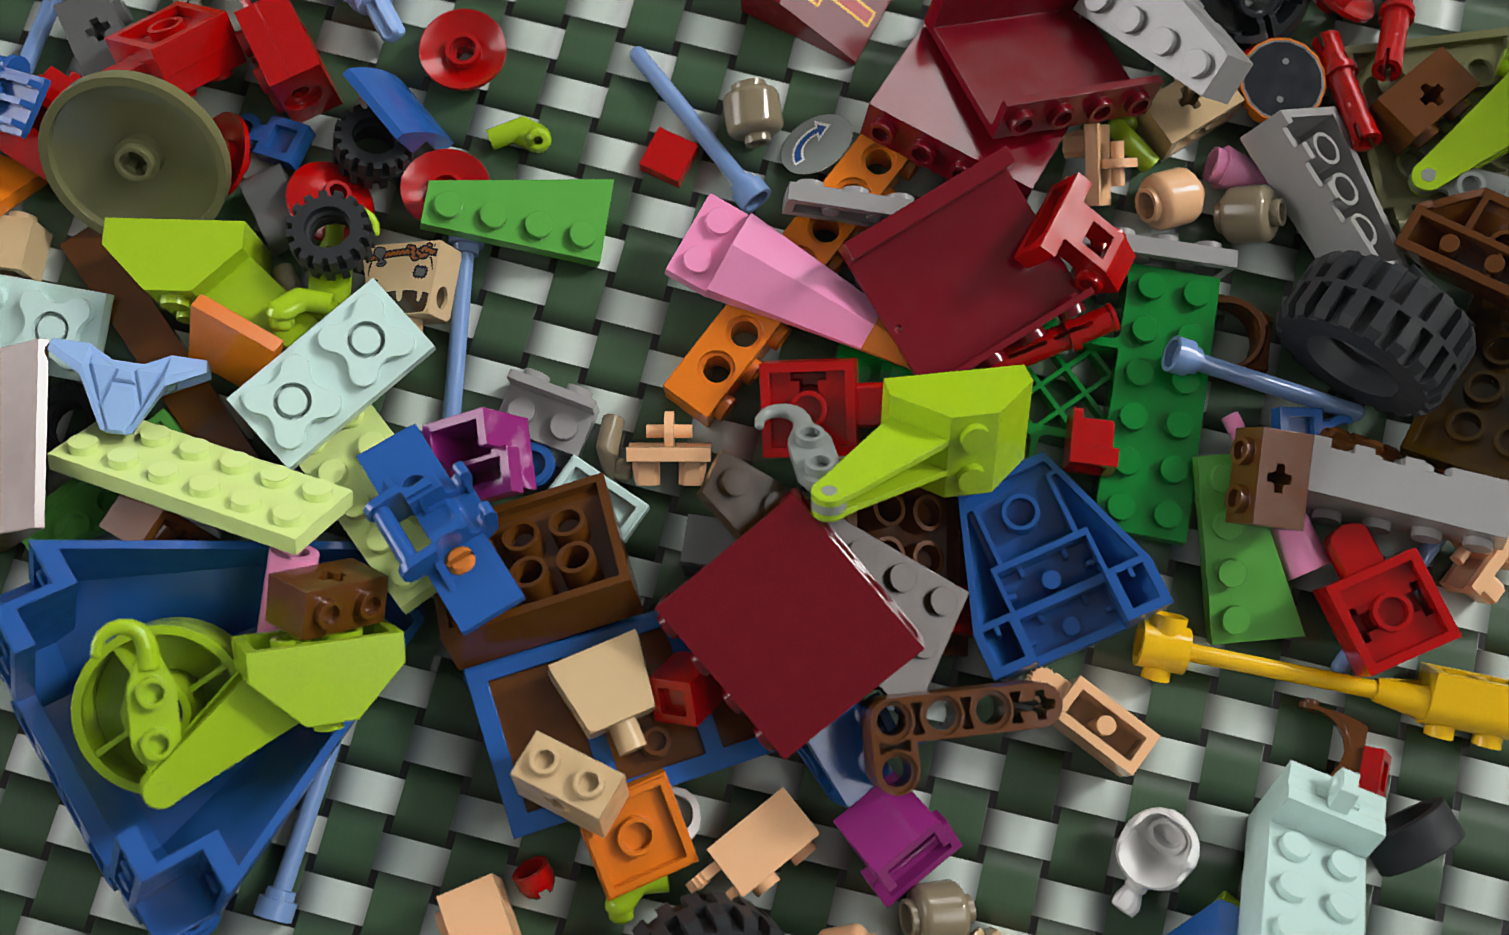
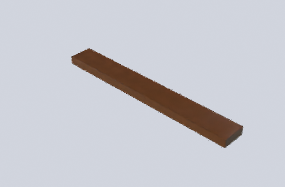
[60,227,262,460]

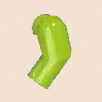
[486,116,552,153]
[1108,116,1159,173]
[266,287,336,332]
[605,875,670,925]

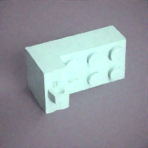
[1237,760,1386,935]

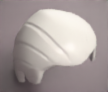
[1111,807,1200,917]

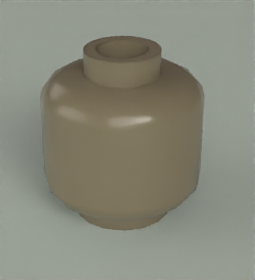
[723,78,784,148]
[1214,184,1287,245]
[899,879,976,935]

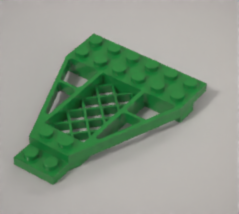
[837,263,1221,546]

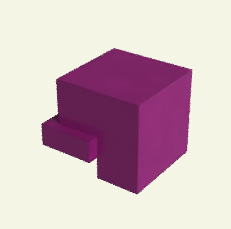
[422,407,537,503]
[833,771,963,908]

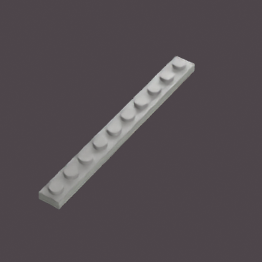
[782,179,1238,278]

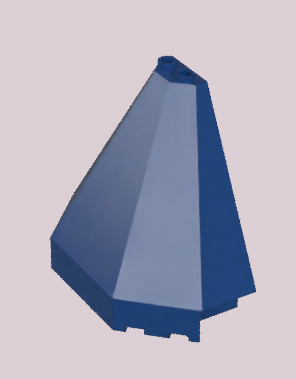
[0,540,425,935]

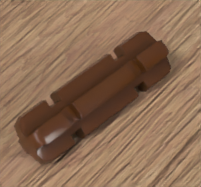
[1320,426,1400,463]

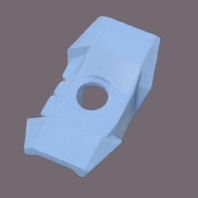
[47,338,212,435]

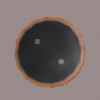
[1237,38,1326,123]

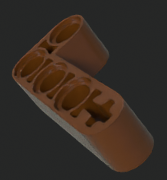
[861,680,1063,796]

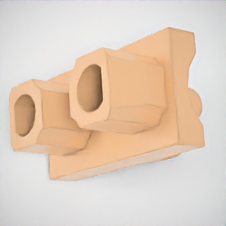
[1063,123,1138,206]
[626,411,712,486]
[1439,536,1509,605]

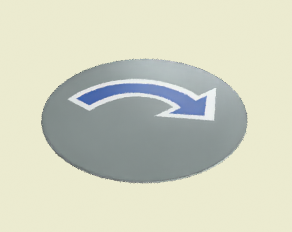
[781,114,853,174]

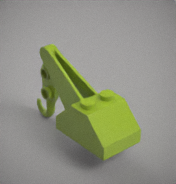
[102,208,380,349]
[91,619,406,809]

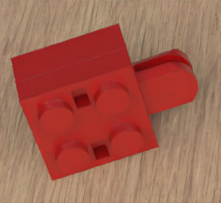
[234,0,343,123]
[102,1,247,97]
[759,358,883,458]
[1312,523,1462,677]

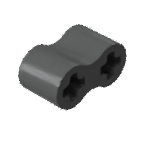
[239,163,290,256]

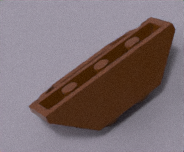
[1393,187,1509,311]

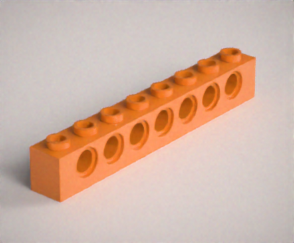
[663,134,920,429]

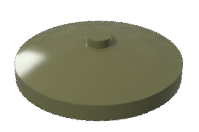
[38,70,232,234]

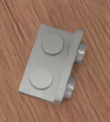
[499,368,600,458]

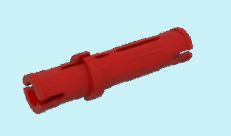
[1371,0,1416,82]
[1312,30,1382,152]
[991,303,1120,368]

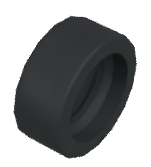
[1369,797,1466,877]

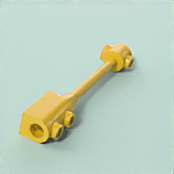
[1132,610,1509,750]

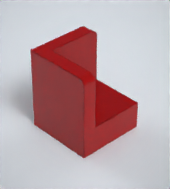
[1062,407,1119,477]
[648,651,724,727]

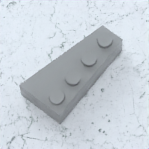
[1074,0,1253,104]
[1240,106,1409,268]
[1306,434,1509,554]

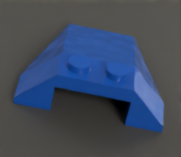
[958,451,1174,682]

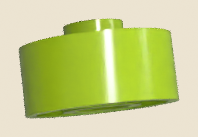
[71,617,237,794]

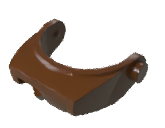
[1208,294,1273,382]
[1297,698,1368,777]

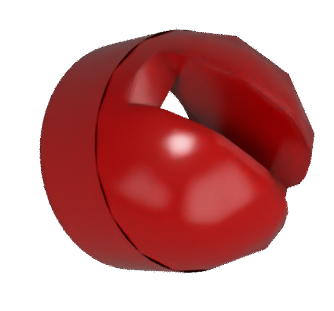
[512,856,555,900]

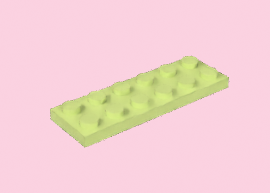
[299,404,437,615]
[47,420,353,555]

